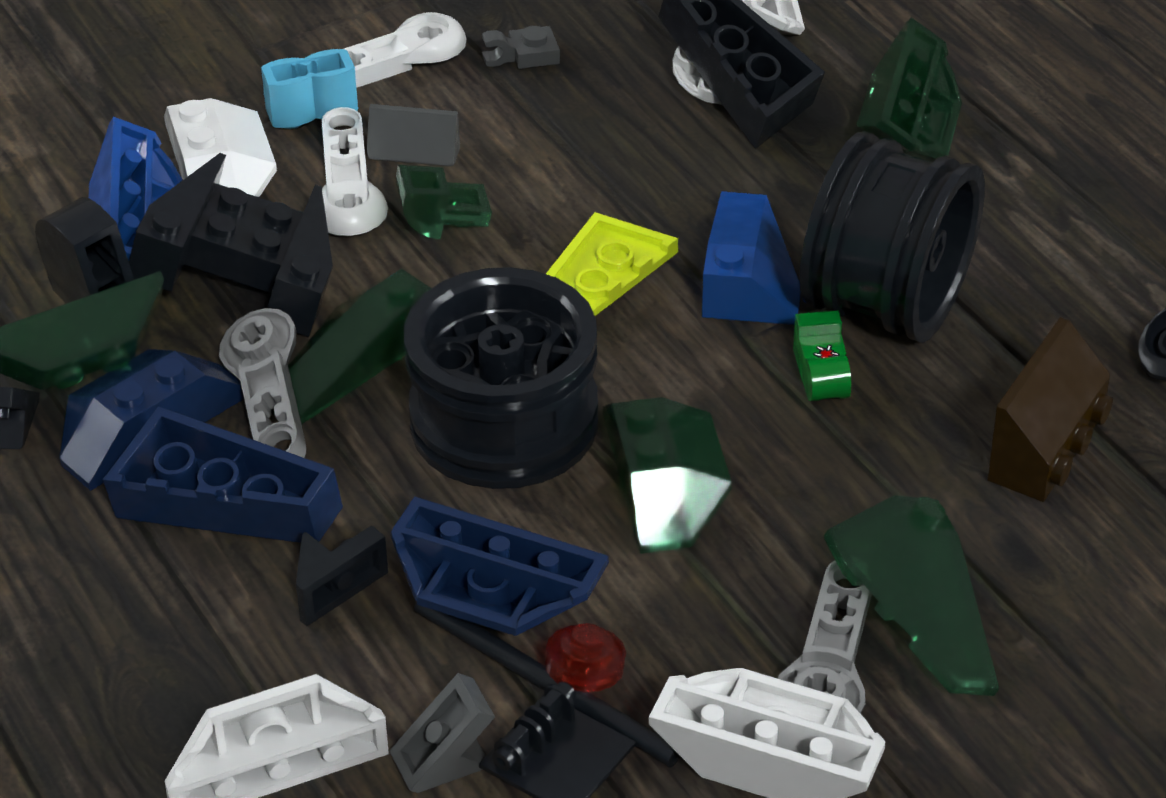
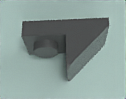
[389,673,495,793]

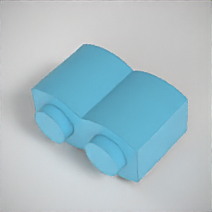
[261,49,358,129]

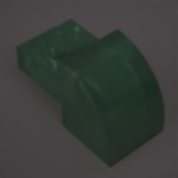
[396,165,492,239]

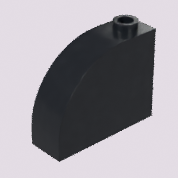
[35,197,148,349]

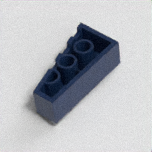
[103,406,343,543]

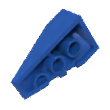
[702,191,801,325]

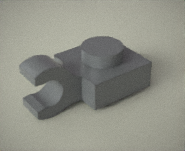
[482,26,560,69]

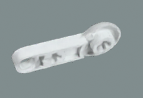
[344,12,466,88]
[322,107,388,236]

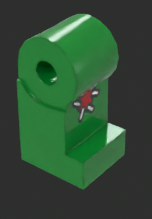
[793,310,851,401]

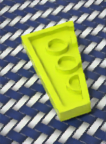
[546,212,678,316]

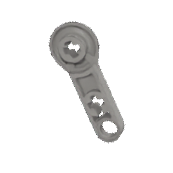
[219,308,306,458]
[777,558,873,714]

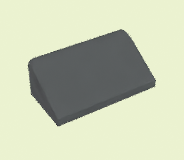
[367,104,460,166]

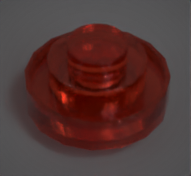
[544,623,626,692]

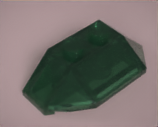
[856,17,962,159]
[0,271,164,390]
[603,397,732,554]

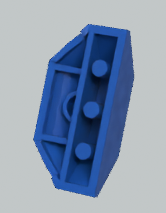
[88,117,182,261]

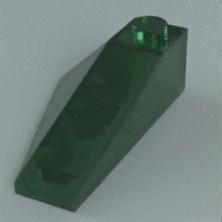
[271,269,431,425]
[823,495,999,696]

